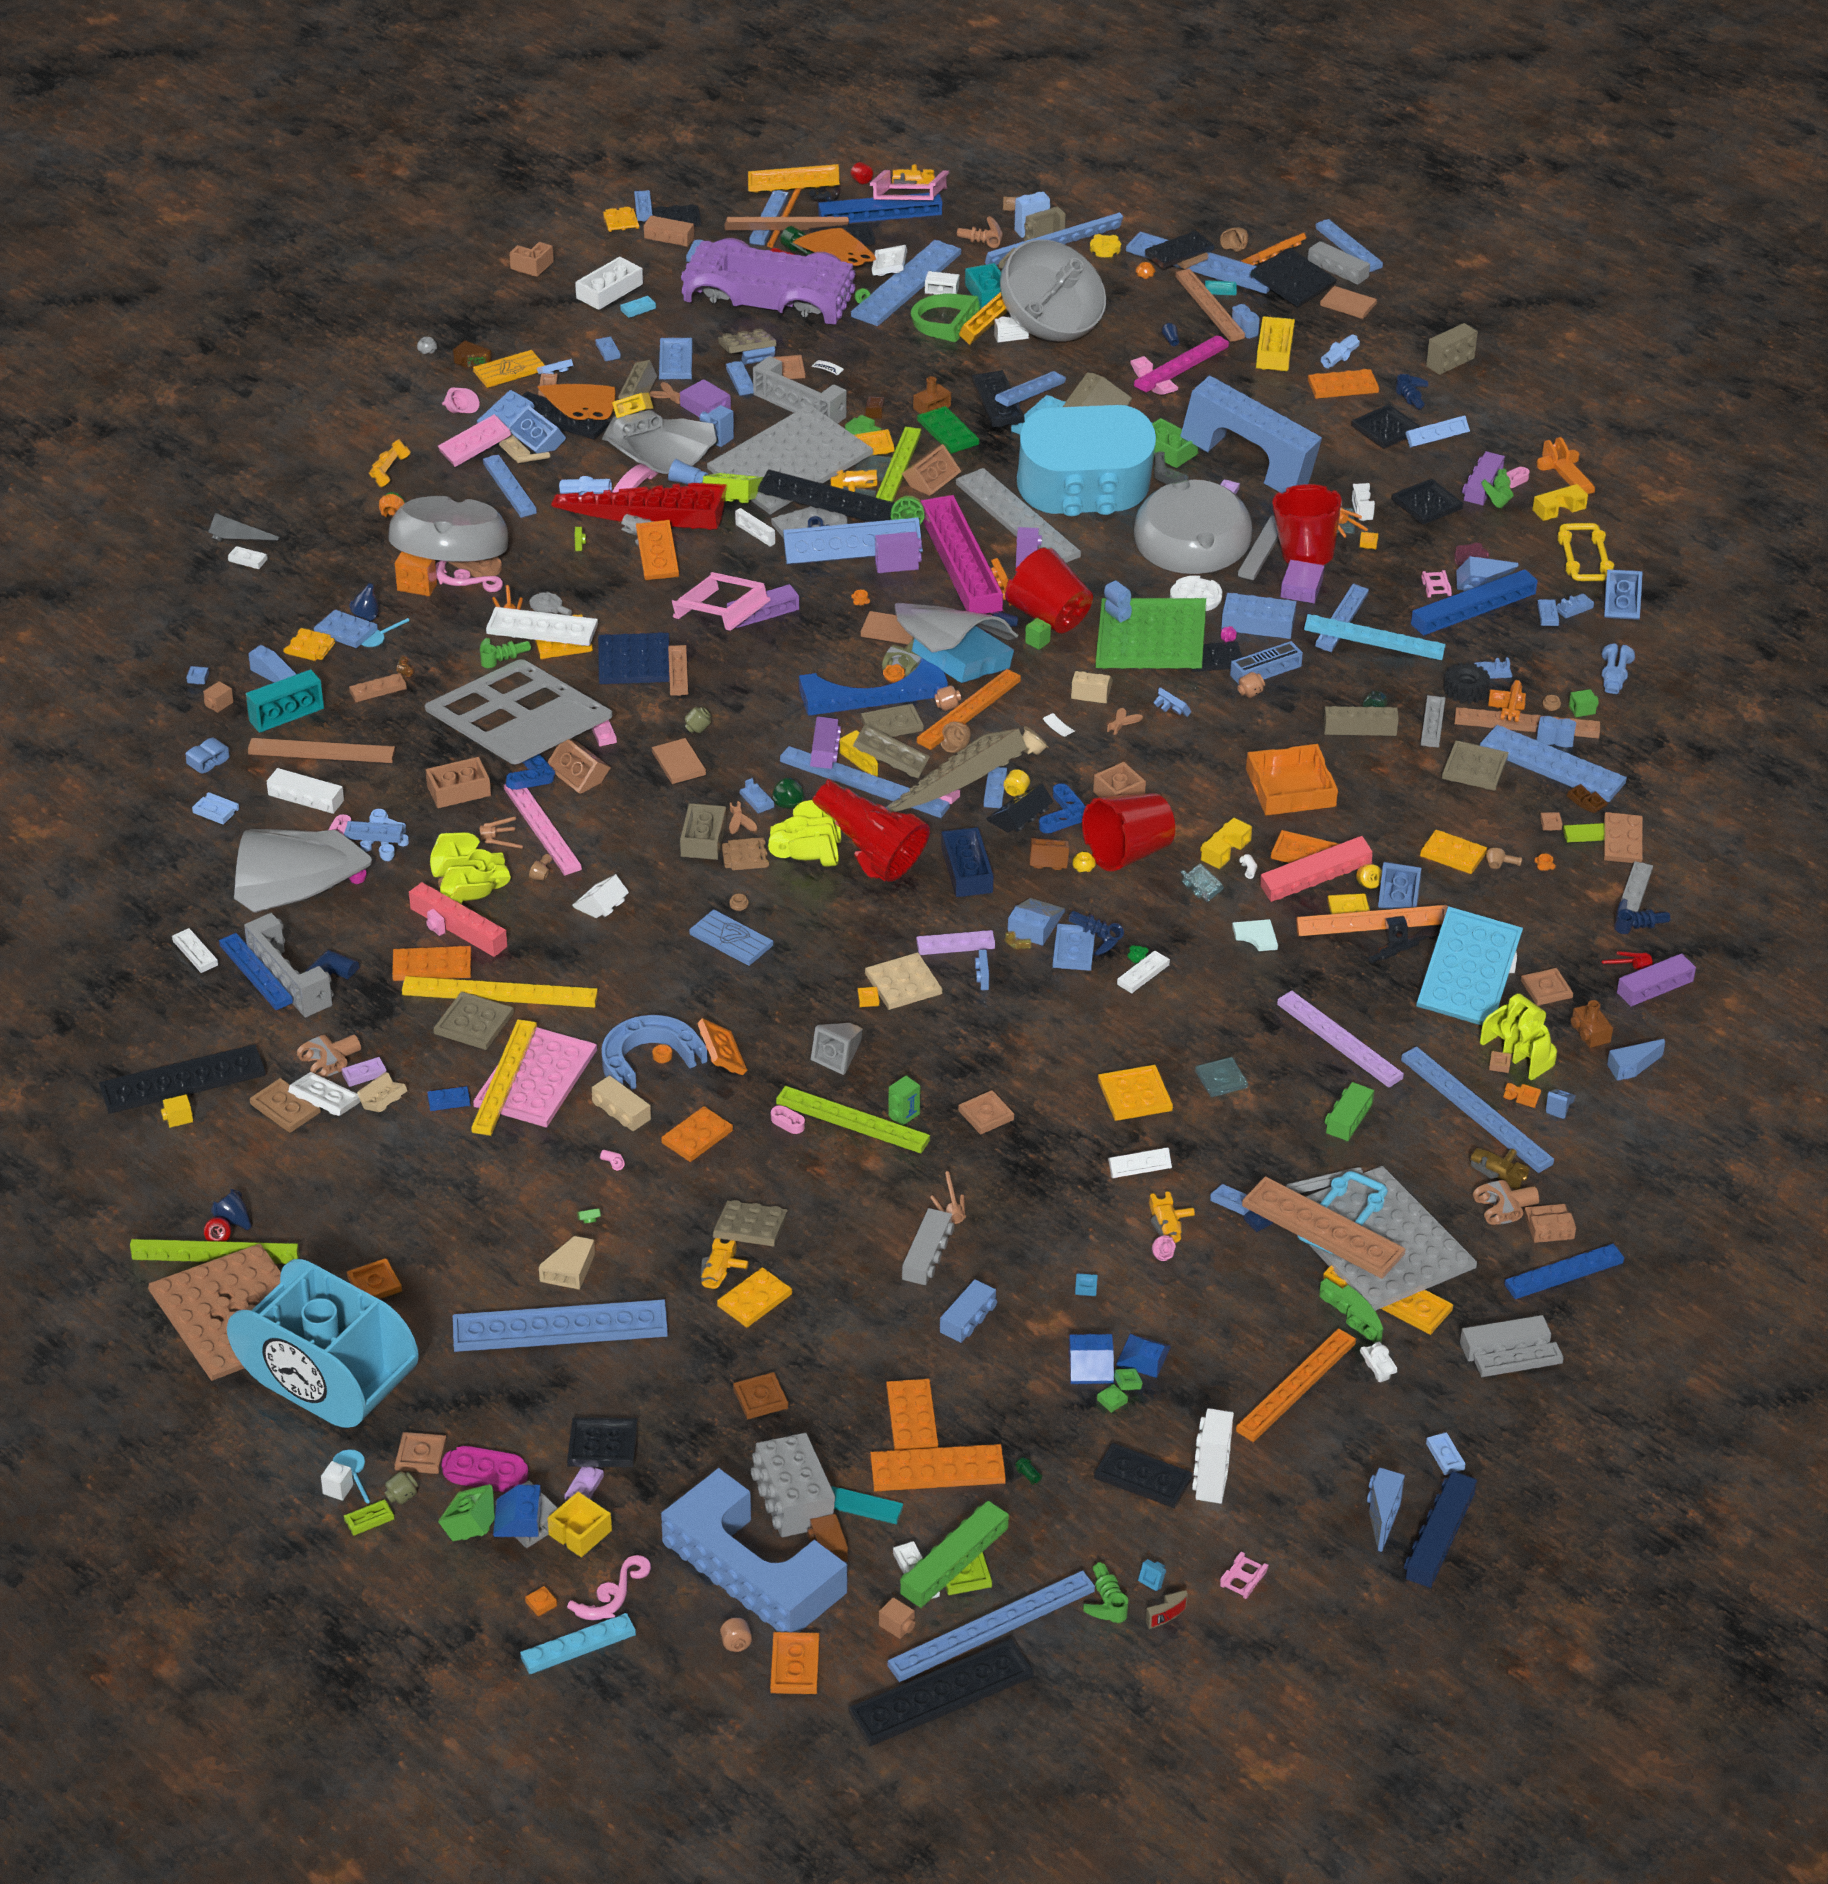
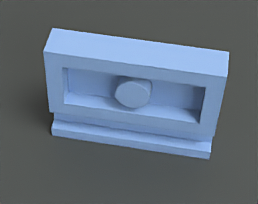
[192,792,239,824]

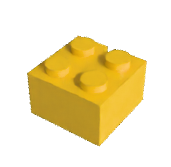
[547,1492,612,1557]

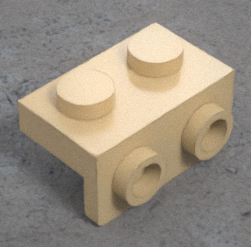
[357,1072,407,1112]

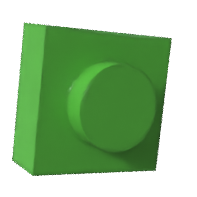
[577,1208,601,1223]
[1114,1369,1143,1390]
[1097,1384,1128,1413]

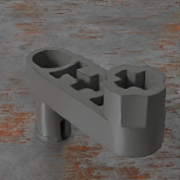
[1154,451,1189,484]

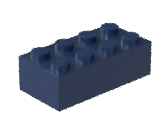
[941,827,993,897]

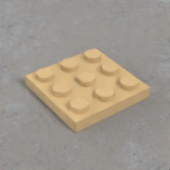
[865,953,942,1010]

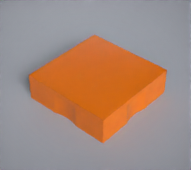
[1246,744,1338,816]

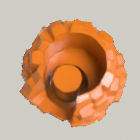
[379,492,405,517]

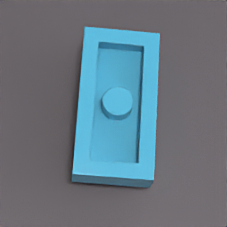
[620,296,656,318]

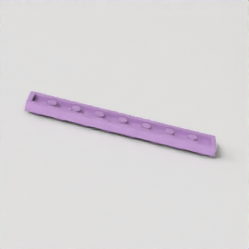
[1277,991,1403,1088]

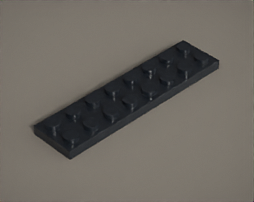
[758,469,895,522]
[99,1044,266,1114]
[849,1639,1034,1747]

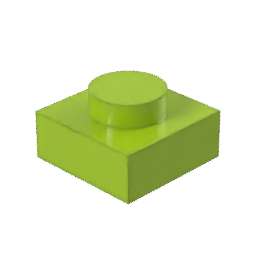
[575,527,586,551]

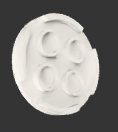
[1170,576,1222,611]

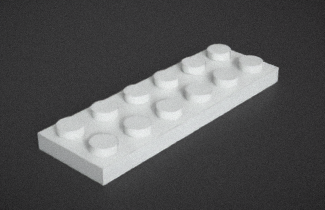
[486,607,598,646]

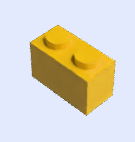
[612,393,653,418]

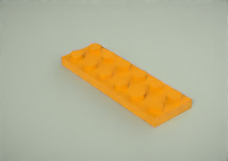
[748,164,840,192]
[1323,1265,1453,1335]

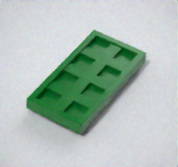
[917,406,979,454]

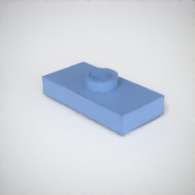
[596,337,621,361]
[741,346,776,365]
[1537,600,1559,626]

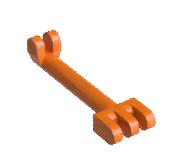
[1500,680,1522,722]

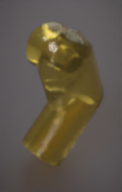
[1005,931,1031,949]

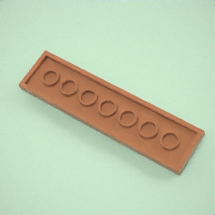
[1242,1176,1405,1279]

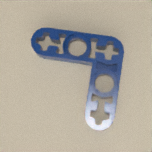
[505,754,555,790]
[1039,784,1086,833]

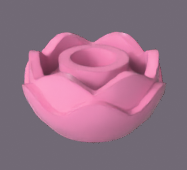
[1152,1235,1176,1261]

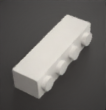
[267,768,344,814]

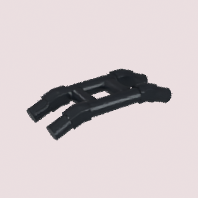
[809,186,841,202]

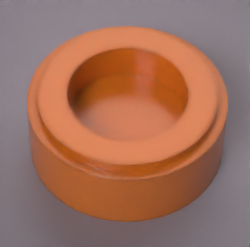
[652,1044,672,1063]

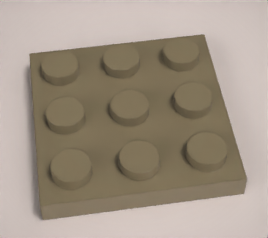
[718,329,776,353]
[1442,741,1509,791]
[434,991,514,1050]
[713,1200,788,1247]

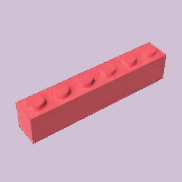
[1261,836,1372,902]
[409,882,507,957]

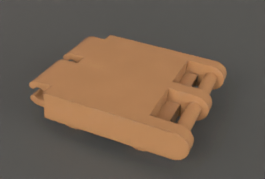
[722,838,769,870]

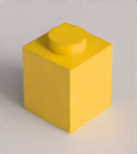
[161,1095,193,1128]

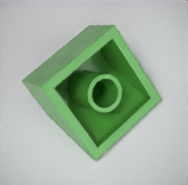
[438,1484,495,1541]

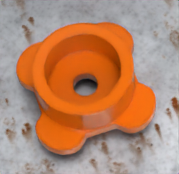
[851,590,870,605]
[1535,854,1556,871]

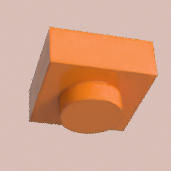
[525,1586,557,1617]

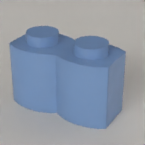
[1232,304,1259,338]
[1104,580,1132,623]
[1537,716,1576,747]
[186,738,229,773]

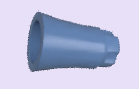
[668,459,708,485]

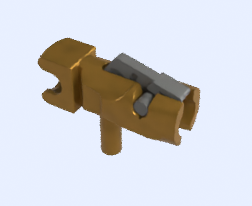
[1469,1148,1529,1190]

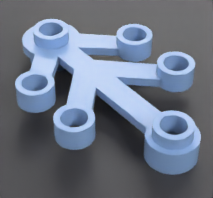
[360,809,409,861]

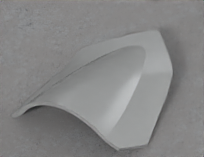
[602,410,717,474]
[895,603,1018,653]
[234,829,372,913]

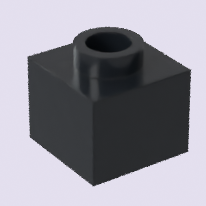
[1385,916,1408,942]

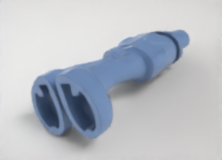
[1602,644,1635,694]

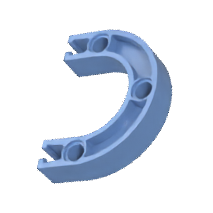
[602,1015,707,1090]

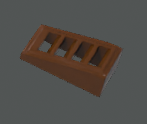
[866,396,884,419]

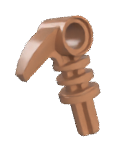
[957,217,1003,248]

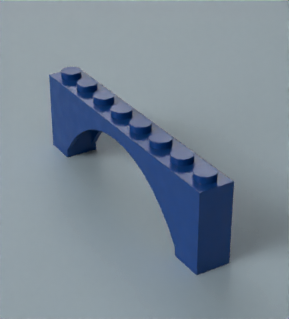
[799,658,948,716]

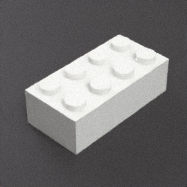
[575,257,643,310]
[1192,1408,1234,1504]

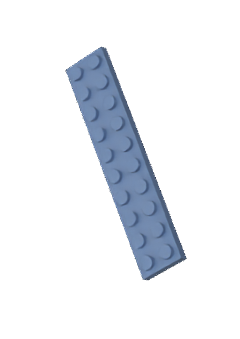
[1126,232,1270,293]
[851,240,961,326]
[453,1300,668,1352]

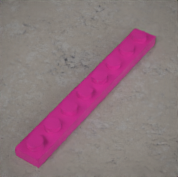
[1134,335,1229,392]

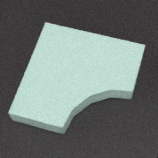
[1232,919,1278,951]

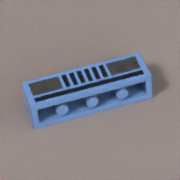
[1230,641,1303,684]

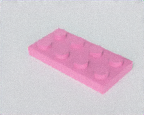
[438,414,511,467]

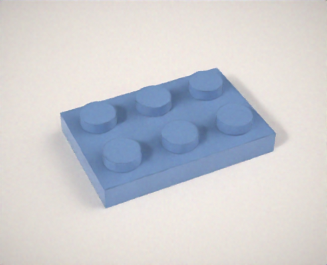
[477,390,534,427]
[314,610,378,648]
[1053,924,1095,971]

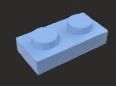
[537,359,573,374]
[1426,1432,1465,1475]

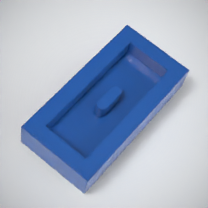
[427,1086,470,1111]

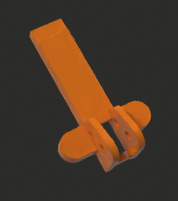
[1537,437,1595,494]

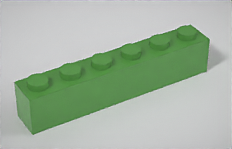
[900,1501,1009,1608]

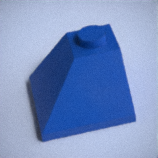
[1116,1334,1171,1378]

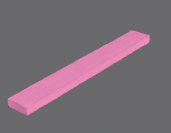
[504,785,582,876]

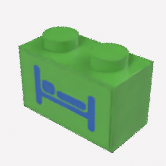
[889,1076,920,1126]

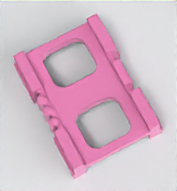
[1421,570,1452,597]
[1220,1552,1268,1599]

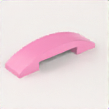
[1131,356,1178,395]
[613,464,658,492]

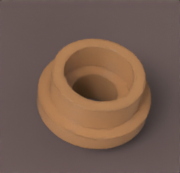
[1543,695,1561,711]
[730,893,749,911]

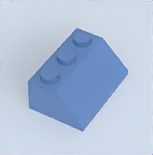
[507,405,566,453]

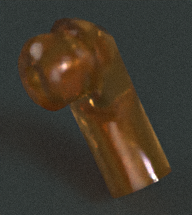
[396,657,414,677]

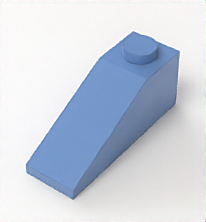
[248,645,297,683]
[1607,1039,1665,1081]

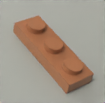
[349,673,407,702]

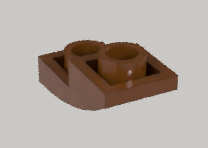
[1566,784,1608,813]

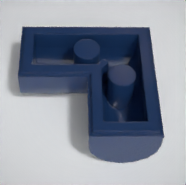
[305,949,359,979]

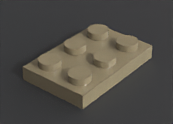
[861,704,923,737]

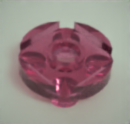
[1454,543,1489,567]

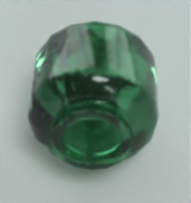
[1363,691,1388,707]

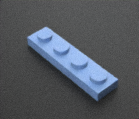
[1405,416,1470,448]

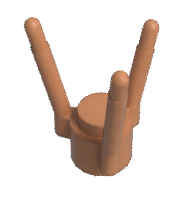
[480,817,523,849]
[930,1171,966,1224]

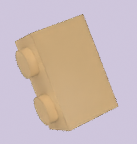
[1071,671,1113,703]

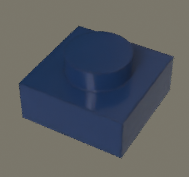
[1244,1211,1273,1232]

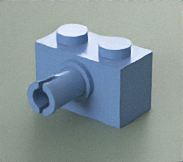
[700,405,734,447]

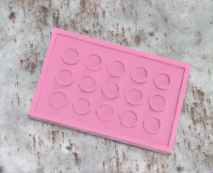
[474,1028,597,1127]

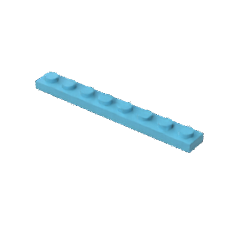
[1304,614,1445,660]

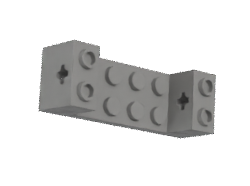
[753,356,846,424]
[244,913,333,1017]

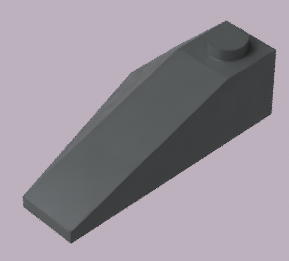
[208,513,282,542]

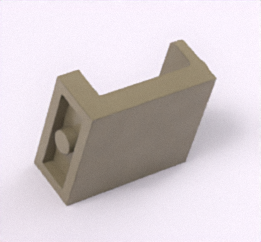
[1024,206,1065,241]

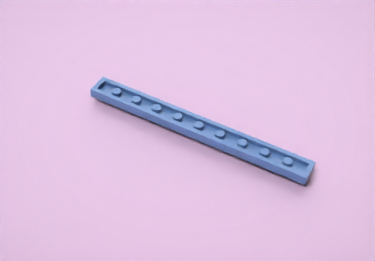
[985,213,1123,265]
[780,746,950,818]
[1401,1047,1554,1173]
[888,1571,1095,1682]

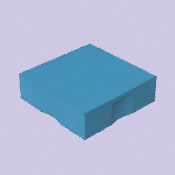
[912,625,1014,683]

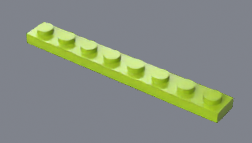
[876,427,921,502]
[776,1086,930,1153]
[130,1239,300,1264]

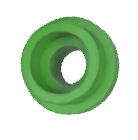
[855,288,870,304]

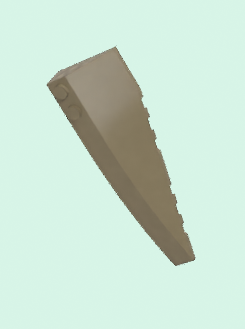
[1063,372,1132,407]
[885,728,1027,812]

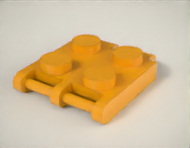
[603,207,639,232]
[283,628,335,661]

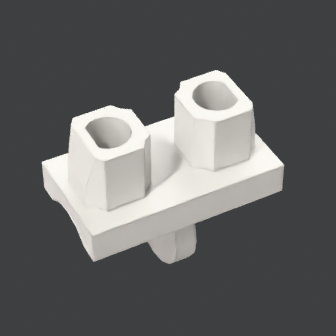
[1360,1342,1397,1382]

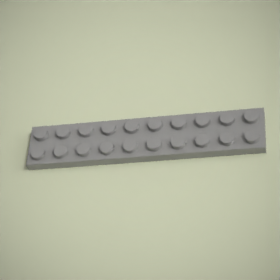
[956,468,1081,563]

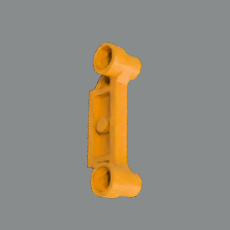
[369,439,411,487]

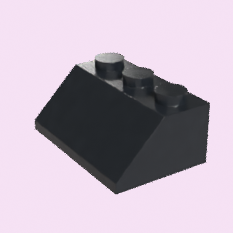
[986,783,1054,833]

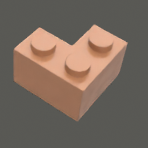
[510,242,554,277]

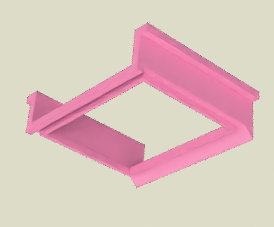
[870,170,949,200]
[672,572,771,631]

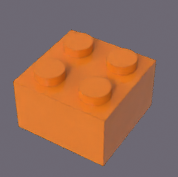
[395,551,437,596]

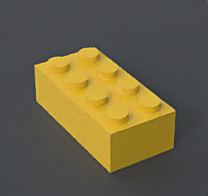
[1256,317,1295,371]

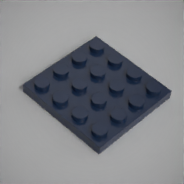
[598,632,670,684]

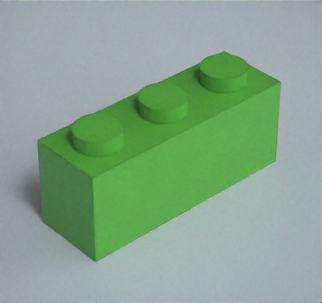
[1325,1082,1374,1141]

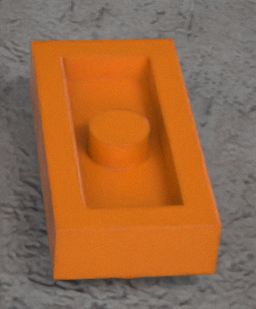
[1488,690,1526,710]

